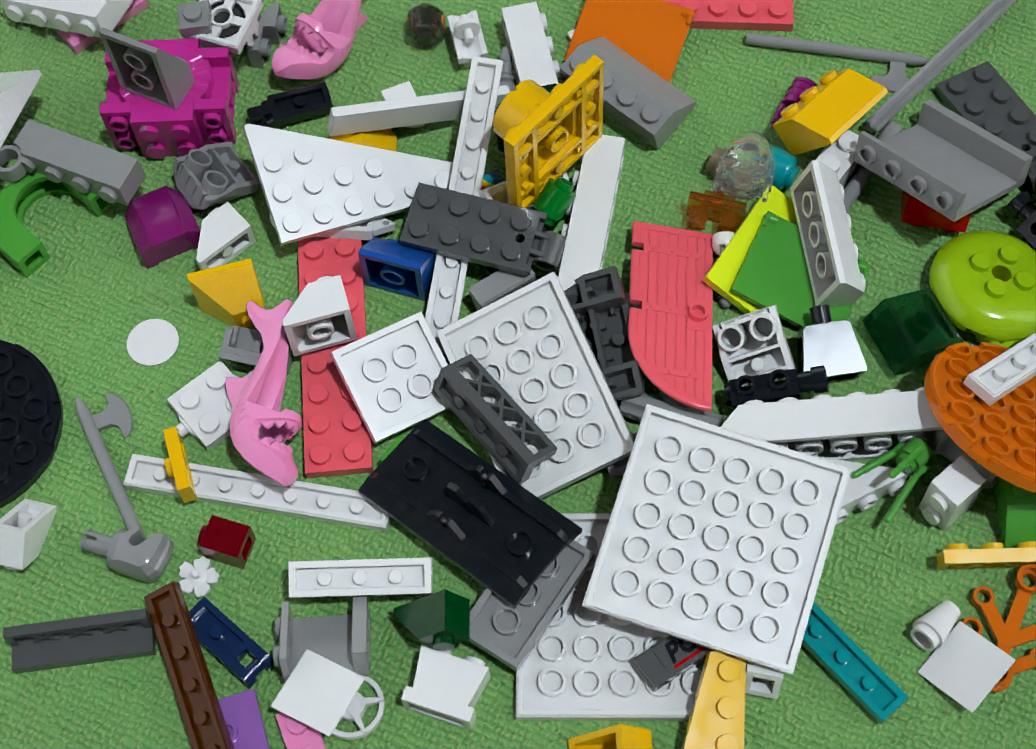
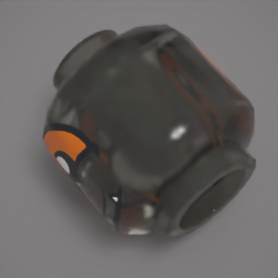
[407,3,445,50]

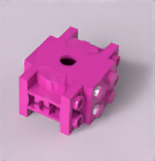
[99,38,239,159]

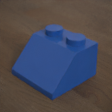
[358,238,436,301]

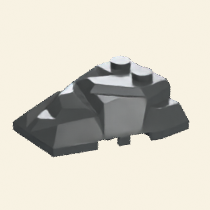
[564,266,645,401]

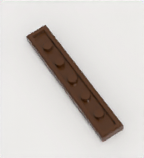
[144,581,234,749]

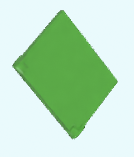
[730,211,871,328]

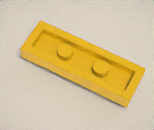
[936,541,1036,569]

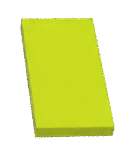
[702,184,798,314]

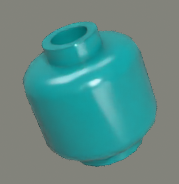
[751,146,800,191]

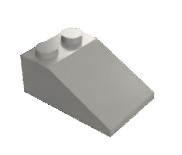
[99,27,195,110]

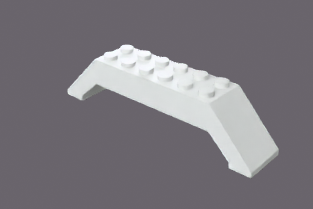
[721,387,999,489]

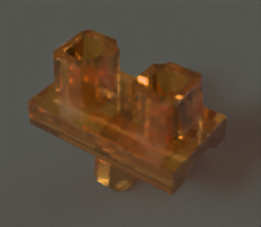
[687,184,747,233]

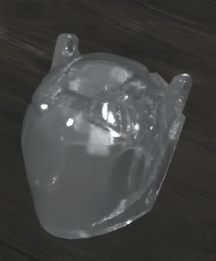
[712,131,776,202]

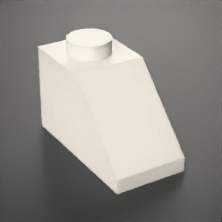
[196,202,256,270]
[0,498,57,570]

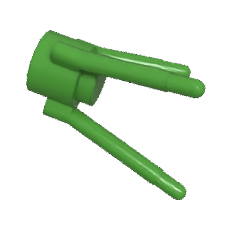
[851,437,933,523]

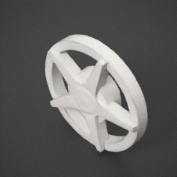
[331,675,385,740]

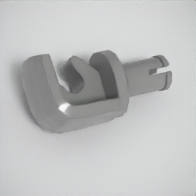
[81,527,174,584]

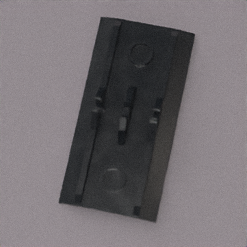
[358,419,582,608]

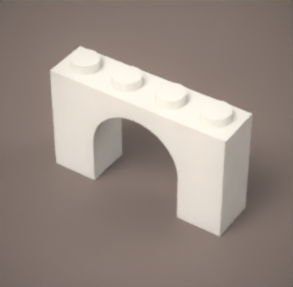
[0,0,133,38]

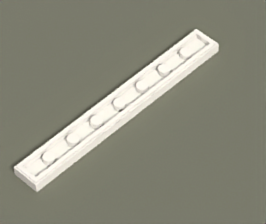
[123,454,391,532]

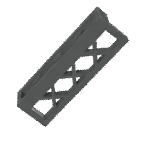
[433,354,558,484]
[3,608,156,674]

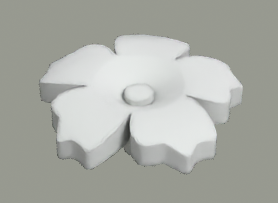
[179,556,220,598]

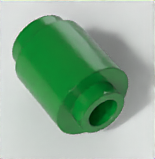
[533,176,576,226]

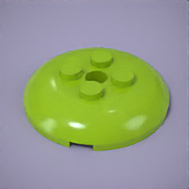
[929,230,1036,343]

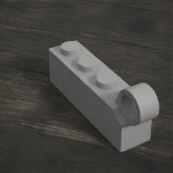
[0,119,145,206]

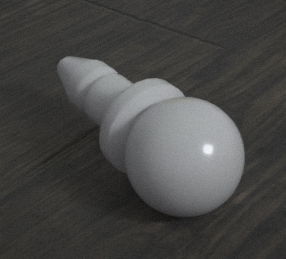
[499,46,516,91]

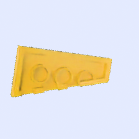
[682,651,746,749]

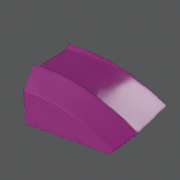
[125,186,200,269]

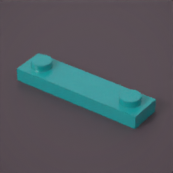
[801,602,909,724]

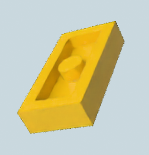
[163,426,197,503]

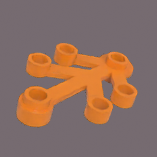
[962,564,1036,693]

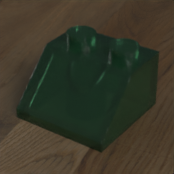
[862,287,964,376]

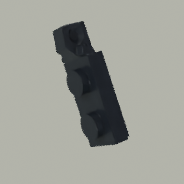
[246,82,333,128]

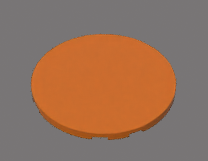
[924,342,1036,493]

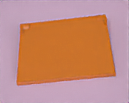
[564,0,696,83]

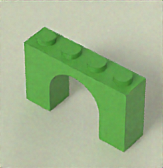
[0,171,116,278]

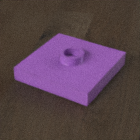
[218,689,270,749]

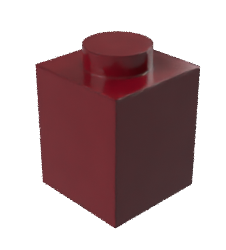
[198,515,256,569]

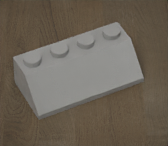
[559,36,697,150]

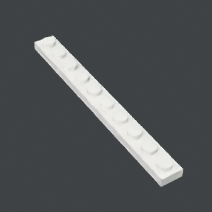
[425,56,503,358]

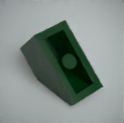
[393,589,470,651]

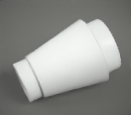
[910,600,961,651]

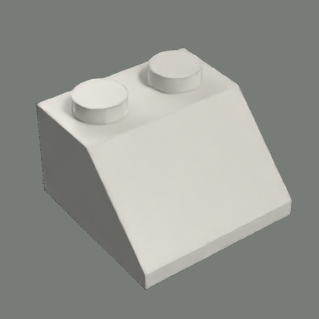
[282,275,358,357]

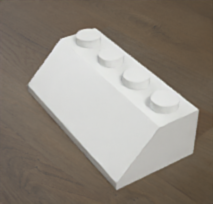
[790,160,866,307]

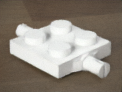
[167,360,254,451]

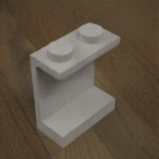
[273,595,371,681]

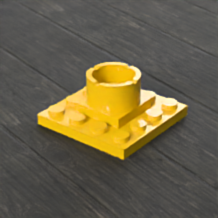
[493,55,604,208]

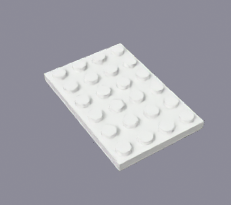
[436,272,635,499]

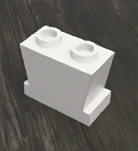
[401,645,491,731]

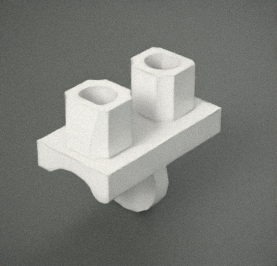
[447,10,488,68]

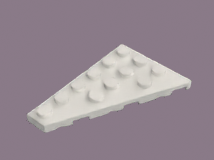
[243,124,453,246]

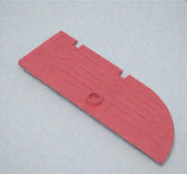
[628,221,713,412]

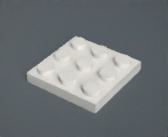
[330,312,450,444]

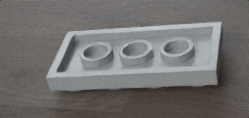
[468,540,595,672]

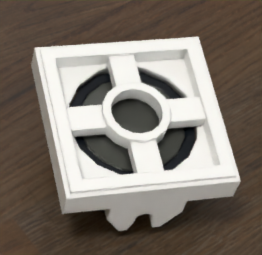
[183,0,264,55]

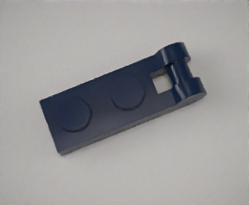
[189,596,274,689]

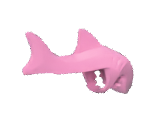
[272,0,368,80]
[225,299,302,487]

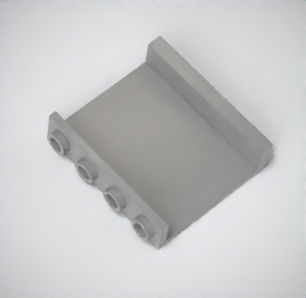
[853,99,1033,222]

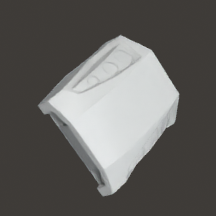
[712,304,795,387]

